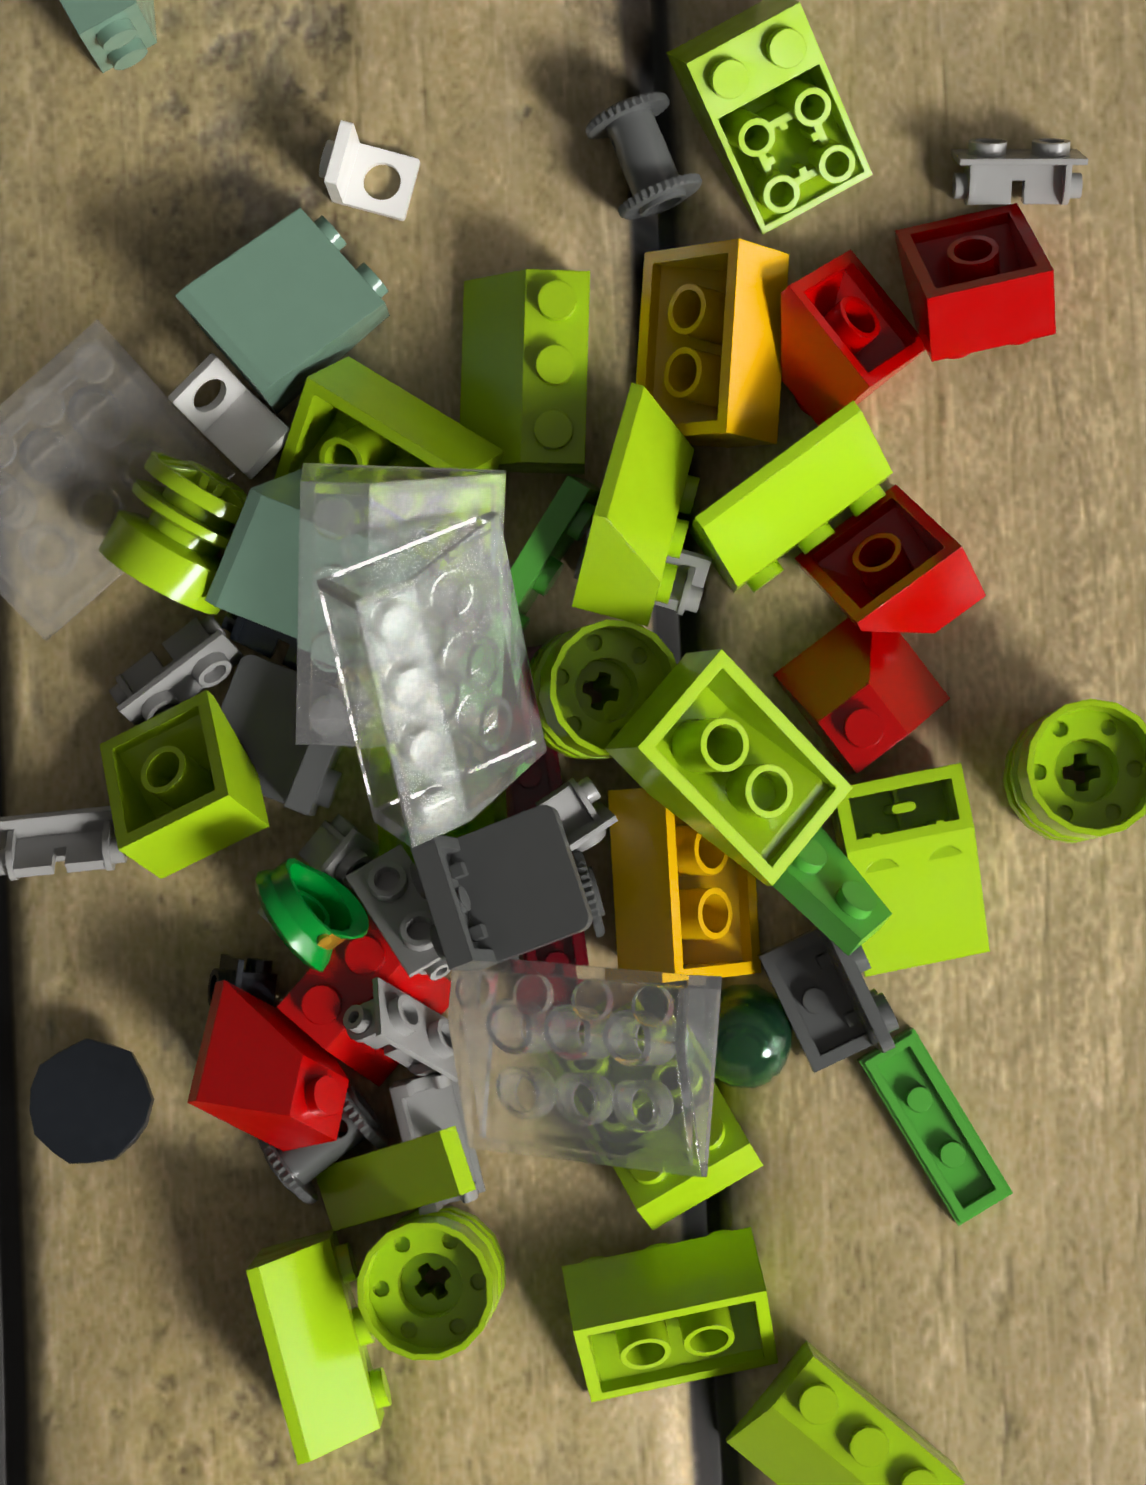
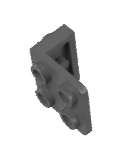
[221,655,367,816]
[409,805,593,971]
[757,927,899,1073]

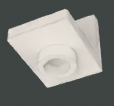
[319,120,420,221]
[168,353,290,479]

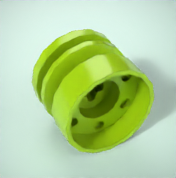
[99,451,247,614]
[522,619,677,760]
[1003,699,1146,844]
[357,1206,506,1360]

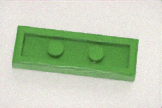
[857,1027,1013,1226]

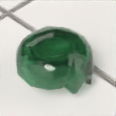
[696,984,792,1088]

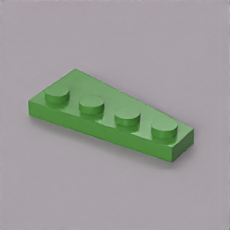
[431,475,601,712]
[773,826,892,956]

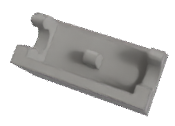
[389,1072,486,1216]

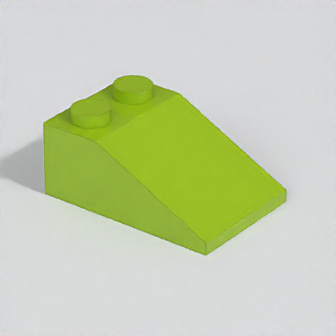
[605,649,853,886]

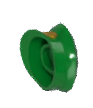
[255,858,369,972]

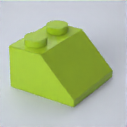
[99,690,269,879]

